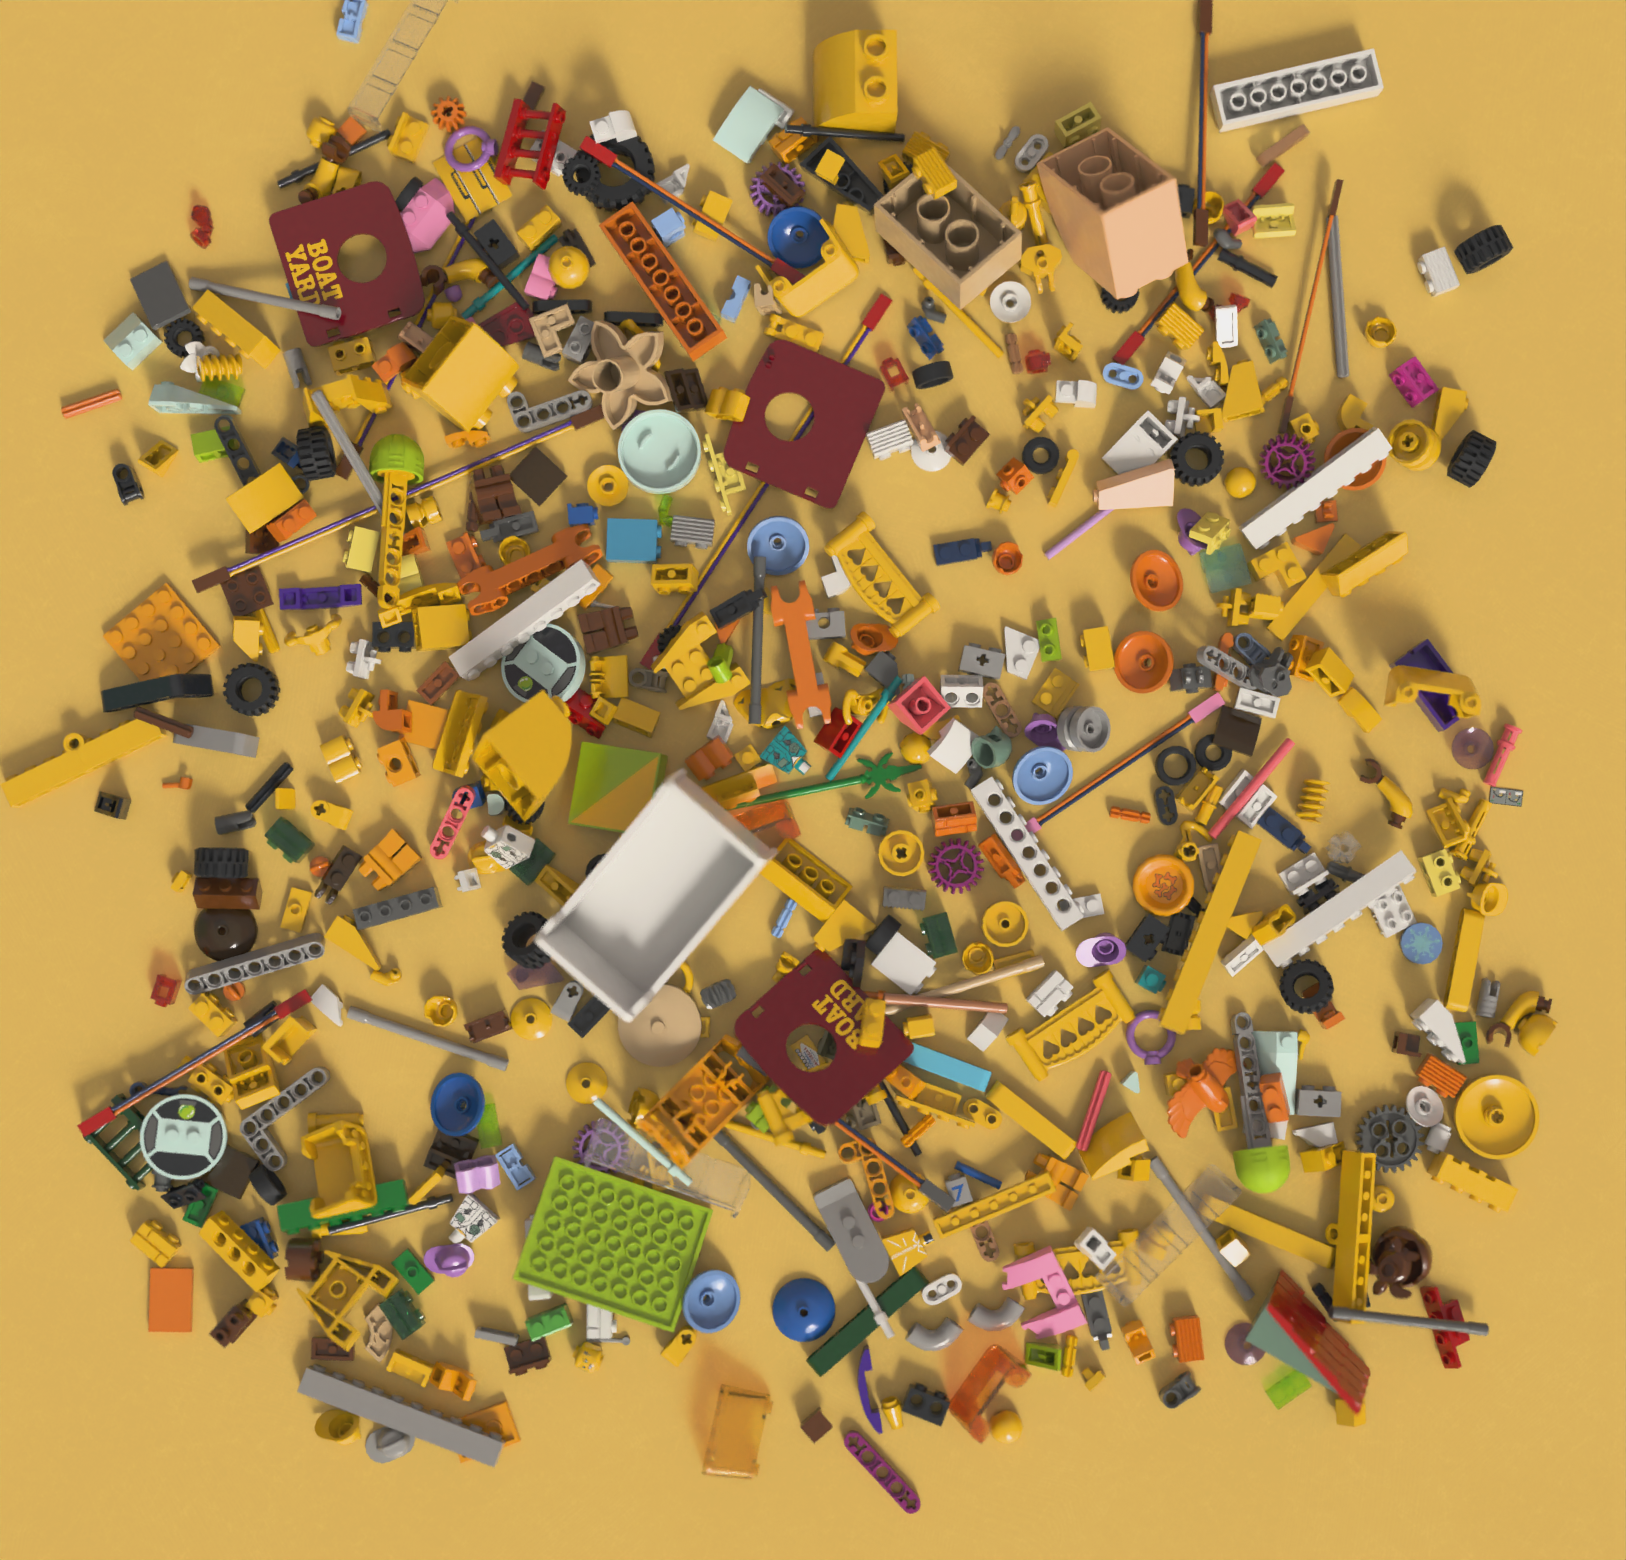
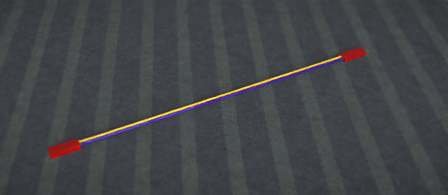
[640,293,892,670]

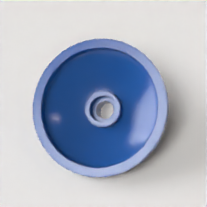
[767,206,829,268]
[430,1073,485,1136]
[772,1278,835,1342]

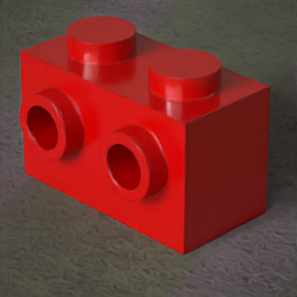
[813,707,863,759]

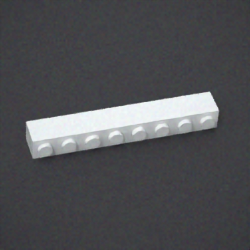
[1238,427,1393,549]
[449,559,601,681]
[1262,850,1416,969]

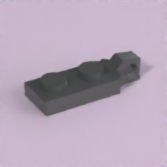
[480,511,539,543]
[1081,1290,1112,1351]

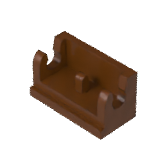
[760,164,806,208]
[464,1009,513,1043]

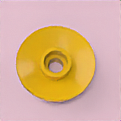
[587,465,629,507]
[511,998,553,1040]
[566,1062,608,1104]

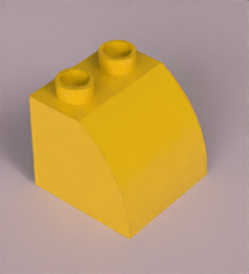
[813,30,897,136]
[401,315,519,432]
[471,690,572,822]

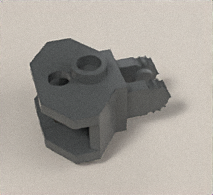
[1248,647,1293,697]
[1169,663,1212,694]

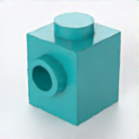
[1135,965,1167,994]

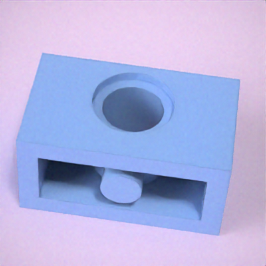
[651,208,686,248]

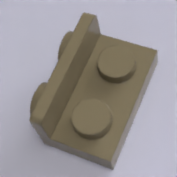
[846,1098,881,1131]

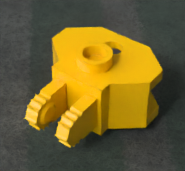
[1018,244,1062,294]

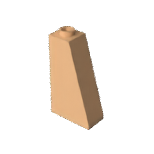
[1093,459,1175,510]

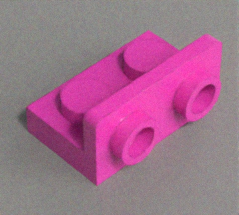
[1389,356,1439,408]

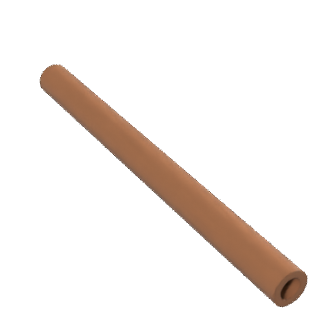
[883,993,1008,1014]

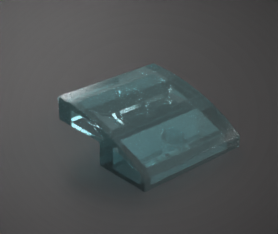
[1199,543,1252,593]

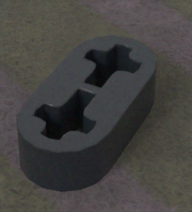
[1154,786,1178,825]

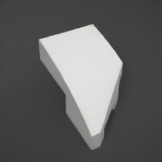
[656,164,690,204]
[1187,376,1226,409]
[706,700,733,744]
[311,984,343,1027]
[1292,1122,1338,1147]

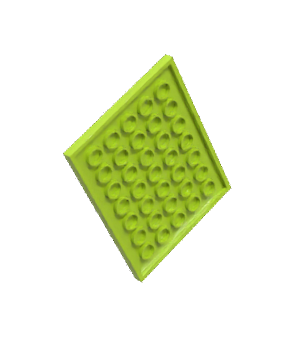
[512,1156,713,1333]

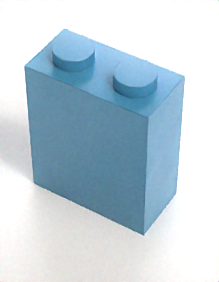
[606,518,662,564]

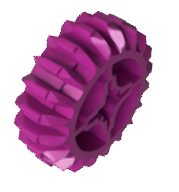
[1259,433,1316,489]
[928,838,984,894]

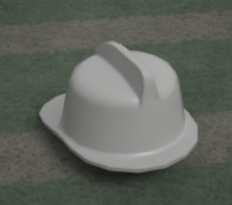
[365,1426,415,1463]

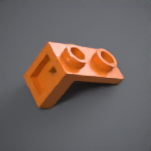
[1301,983,1345,1030]

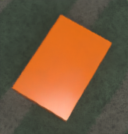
[148,1267,194,1332]

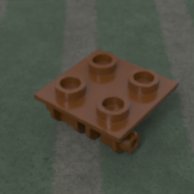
[220,566,274,616]

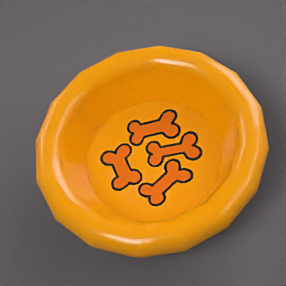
[1133,854,1194,916]

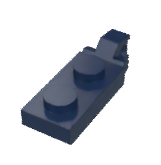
[933,538,992,566]
[1256,807,1311,854]

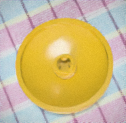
[1454,1074,1540,1159]

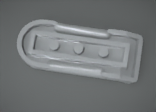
[813,1178,889,1283]

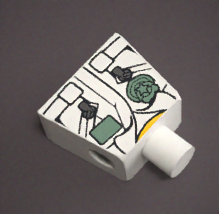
[481,825,535,869]
[449,1193,500,1244]

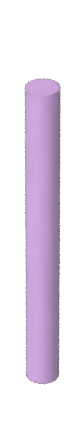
[1044,509,1114,560]

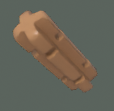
[1005,333,1023,374]

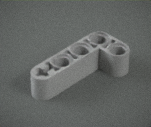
[507,390,593,433]
[173,723,260,758]

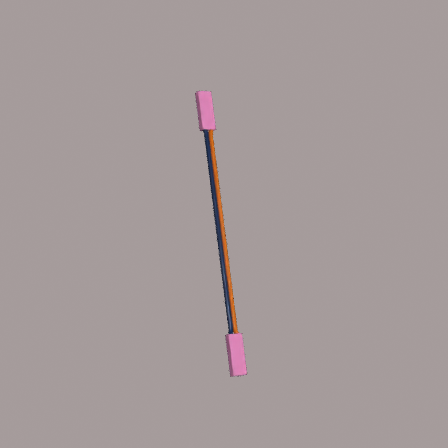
[1011,692,1225,841]

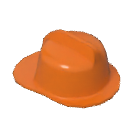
[850,623,898,656]

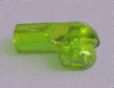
[658,495,673,527]

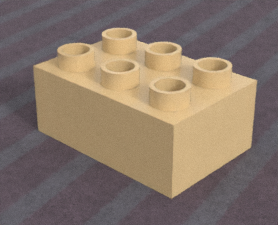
[874,164,1022,310]

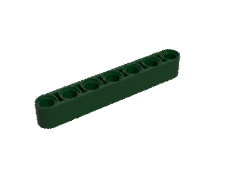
[806,1266,928,1377]

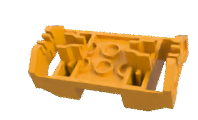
[636,1034,770,1169]

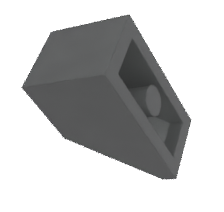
[865,651,900,696]

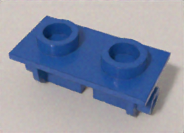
[907,316,944,360]

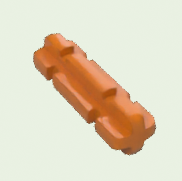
[1109,806,1151,824]

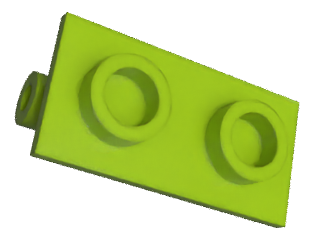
[1036,618,1062,662]

